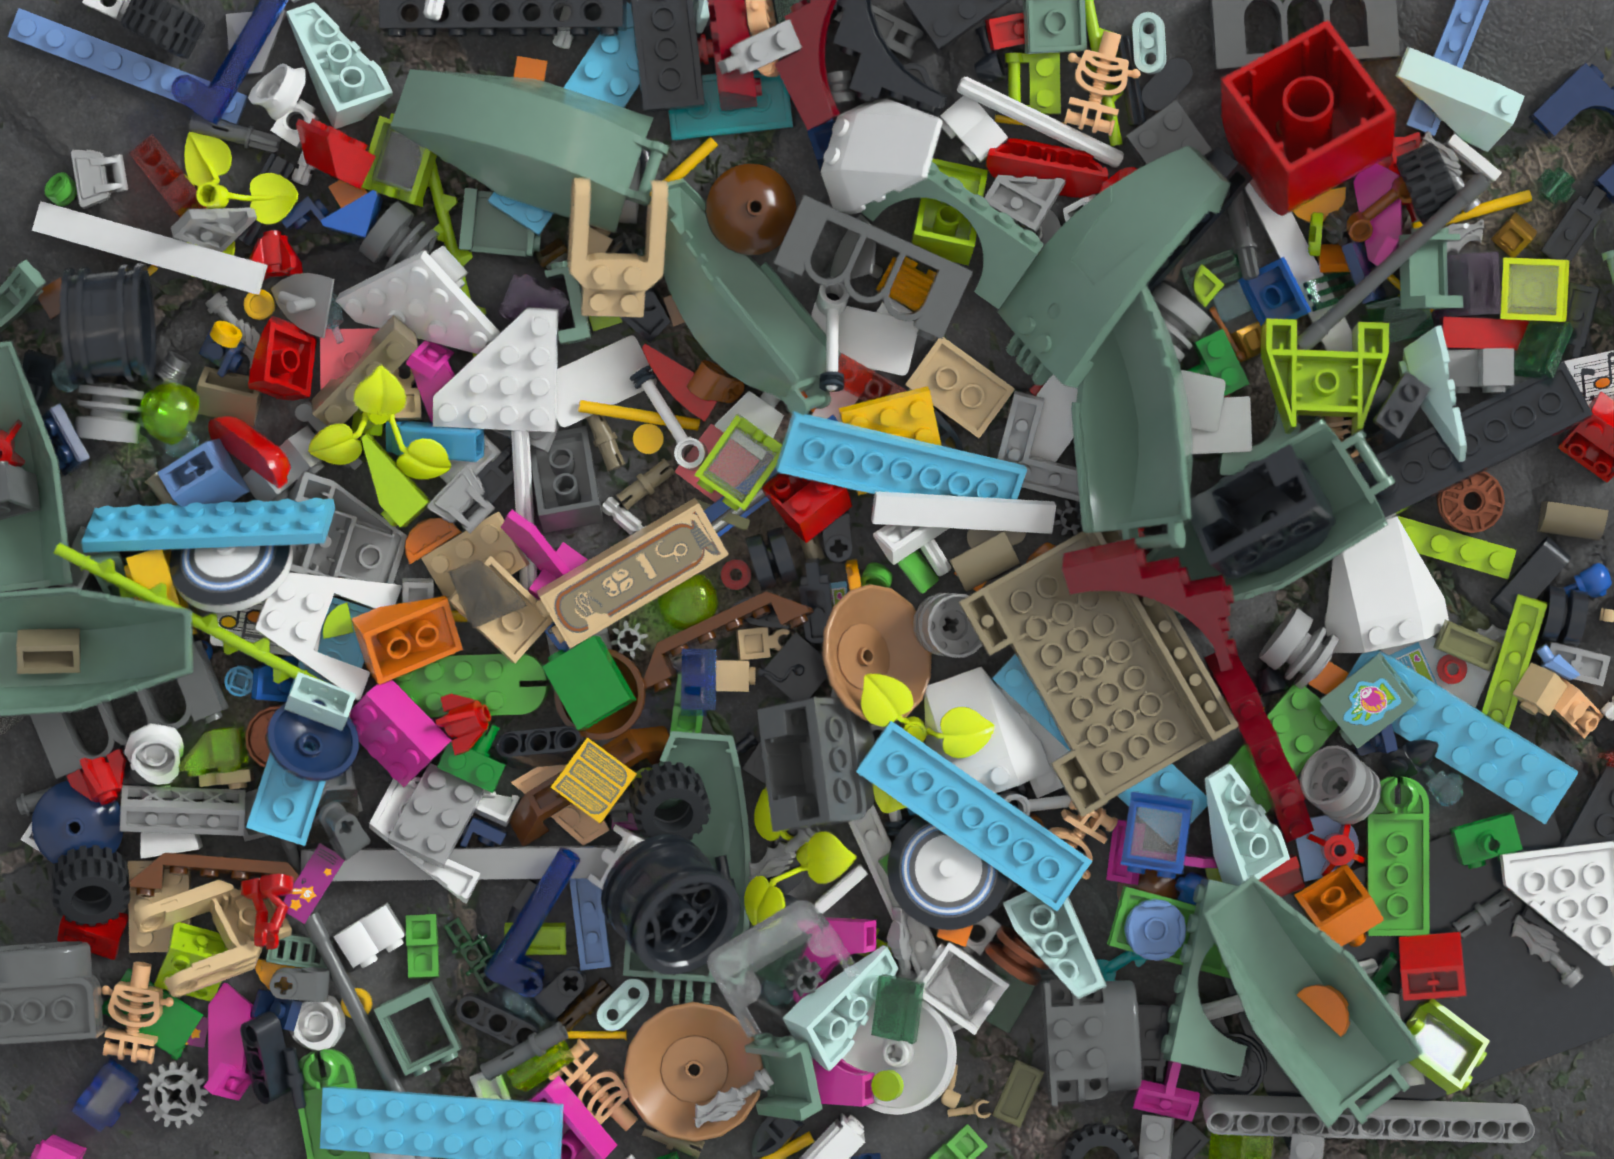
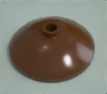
[705,164,797,256]
[554,649,645,740]

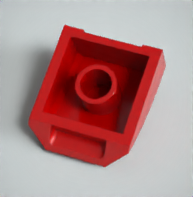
[248,316,317,401]

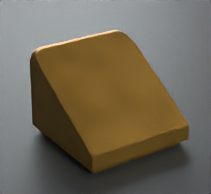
[1491,212,1537,258]
[1230,321,1261,361]

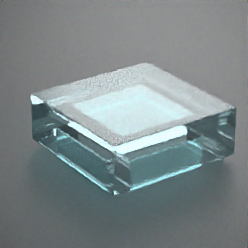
[1212,283,1252,323]

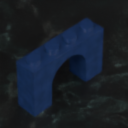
[1528,63,1614,204]

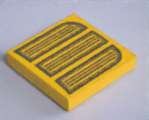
[551,738,637,824]

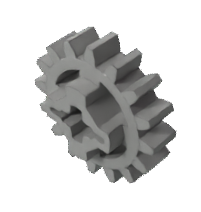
[142,1061,209,1128]

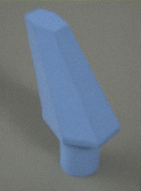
[1536,644,1580,680]

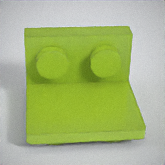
[154,922,228,1002]

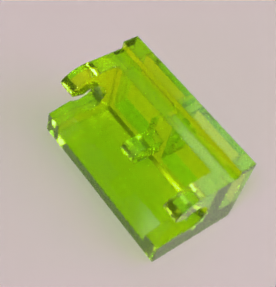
[507,1040,575,1092]

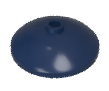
[267,700,359,781]
[32,780,124,864]

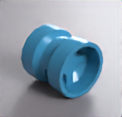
[224,665,254,697]

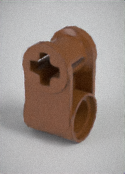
[687,360,745,403]

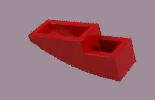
[1440,317,1530,351]
[642,344,718,423]

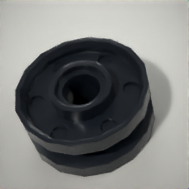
[1201,1032,1267,1095]

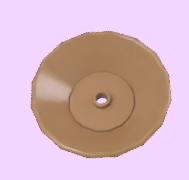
[823,584,932,721]
[624,1002,764,1142]

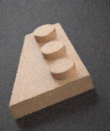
[511,764,610,846]

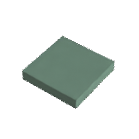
[1023,0,1087,54]

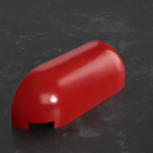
[986,138,1108,198]
[208,416,291,489]

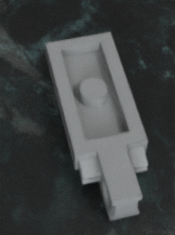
[718,20,802,74]

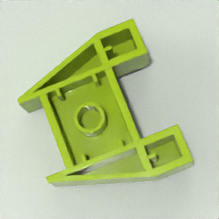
[1261,319,1389,436]

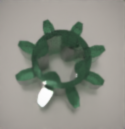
[1537,167,1576,205]

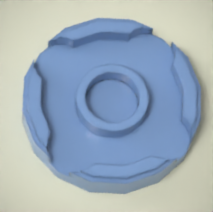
[1124,899,1187,961]

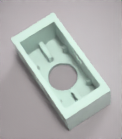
[284,672,356,731]

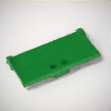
[102,968,203,1061]

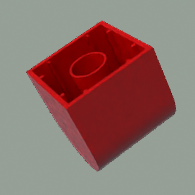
[1221,20,1396,216]

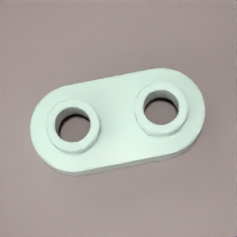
[1132,12,1166,75]
[597,978,649,1031]

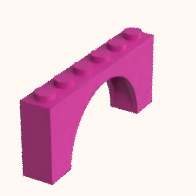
[793,916,876,1107]

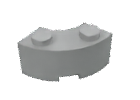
[243,425,325,502]

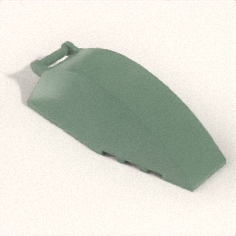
[391,69,669,233]
[651,178,846,415]
[1071,285,1192,549]
[0,341,73,592]
[1146,419,1395,620]
[0,587,193,717]
[1203,875,1425,1128]

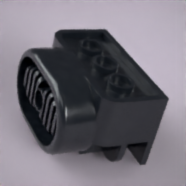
[1190,444,1336,579]

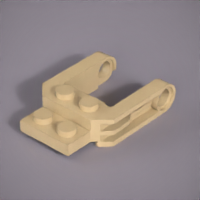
[567,178,668,317]
[133,880,292,997]

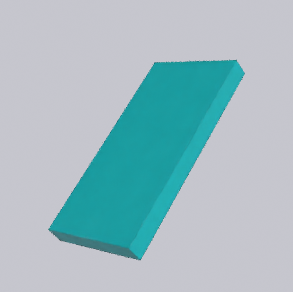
[668,69,793,141]

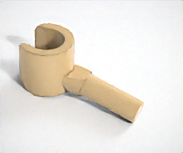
[941,1065,961,1109]
[947,1099,991,1118]

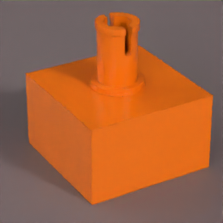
[1294,864,1384,947]

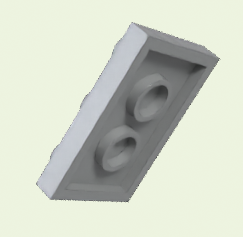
[388,763,485,869]

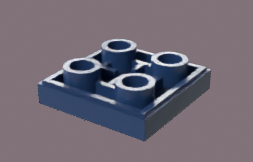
[42,404,90,476]

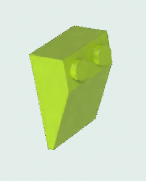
[911,158,988,266]
[361,434,431,527]

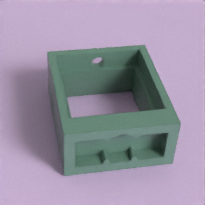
[374,980,463,1077]

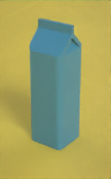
[386,421,484,462]

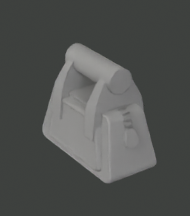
[71,150,128,209]
[427,466,495,534]

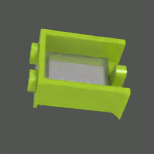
[362,113,437,207]
[695,414,782,511]
[1405,999,1490,1095]

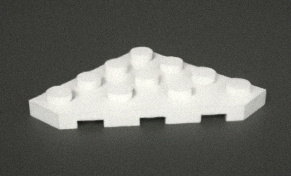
[336,250,501,354]
[433,307,558,432]
[1500,841,1614,966]

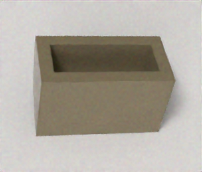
[194,366,262,426]
[1537,501,1609,540]
[949,531,1020,592]
[16,628,81,674]

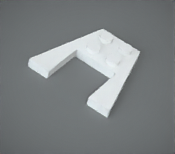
[254,572,402,701]
[369,777,520,903]

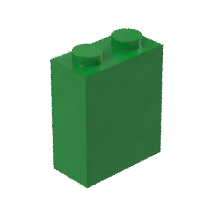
[542,636,636,731]

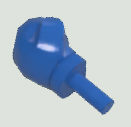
[1564,563,1612,598]
[1175,872,1206,905]

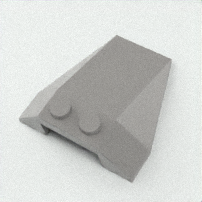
[286,471,407,596]

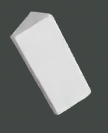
[873,525,949,565]

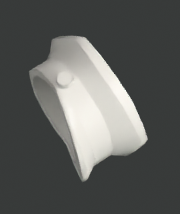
[248,63,305,121]
[124,723,184,785]
[289,995,346,1051]

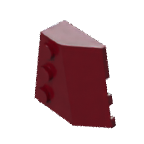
[708,0,762,111]

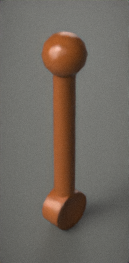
[1208,306,1246,363]

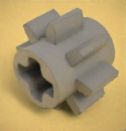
[610,620,648,658]

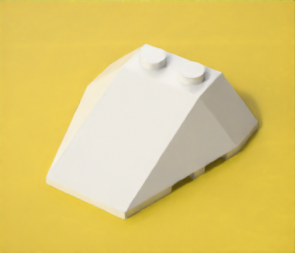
[821,98,943,214]
[1324,516,1449,653]
[924,666,1052,793]

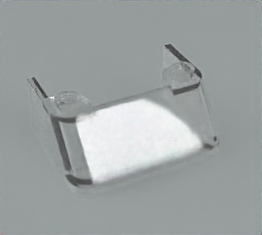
[707,900,861,1038]

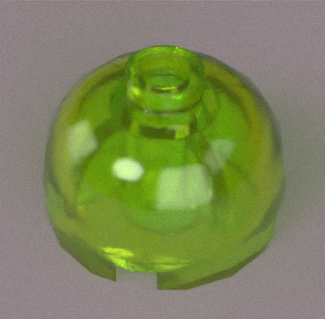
[141,382,199,445]
[657,573,718,631]

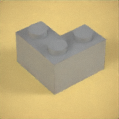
[1448,348,1514,393]

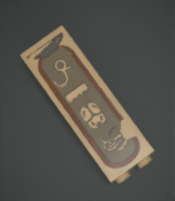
[536,498,729,648]

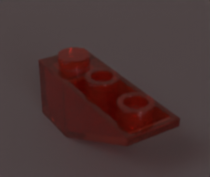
[129,134,207,218]
[838,353,908,402]

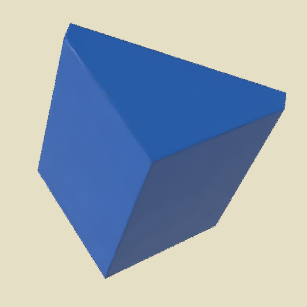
[320,190,383,239]
[1238,257,1311,326]

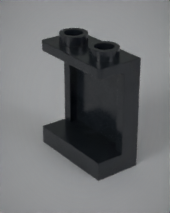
[1348,372,1431,448]

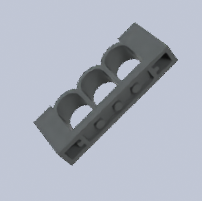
[1209,0,1400,72]
[773,195,973,341]
[30,640,229,780]

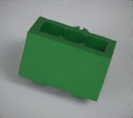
[1186,329,1250,396]
[437,722,507,793]
[1449,812,1523,869]

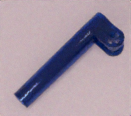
[171,0,289,126]
[484,847,581,997]

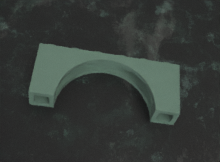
[860,161,1044,309]
[1161,879,1279,1077]

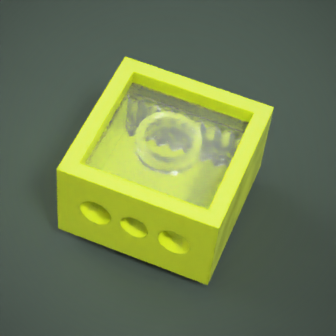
[1500,258,1570,322]

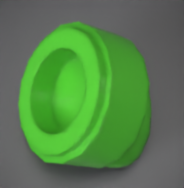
[44,172,77,207]
[860,562,893,588]

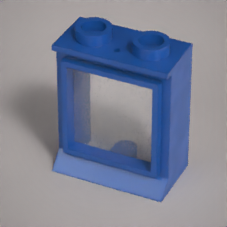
[1120,791,1194,879]

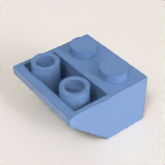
[157,439,250,507]

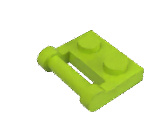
[1005,52,1061,115]

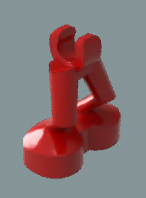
[241,874,294,950]

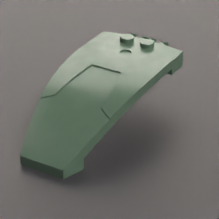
[997,146,1230,388]
[623,731,751,1005]

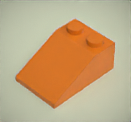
[351,596,463,685]

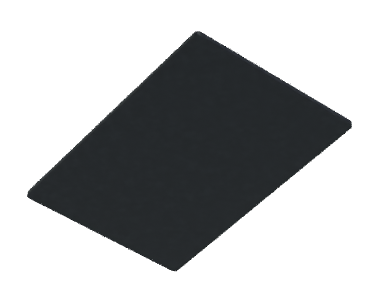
[1224,808,1614,1151]

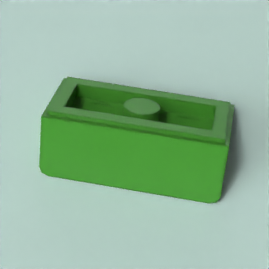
[897,550,939,594]

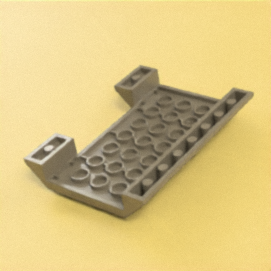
[958,530,1239,818]

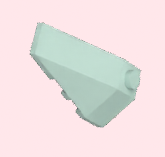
[286,2,393,129]
[1396,47,1525,152]
[1398,326,1466,462]
[1205,764,1290,886]
[1003,891,1106,999]
[783,945,899,1071]

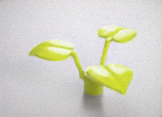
[184,132,298,277]
[308,365,452,479]
[861,674,994,813]
[744,787,856,930]

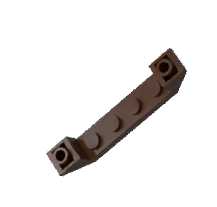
[643,591,814,692]
[509,726,670,847]
[130,853,299,899]

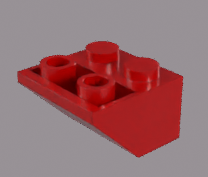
[296,118,376,189]
[1558,392,1614,483]
[761,473,853,543]
[1399,932,1467,1001]

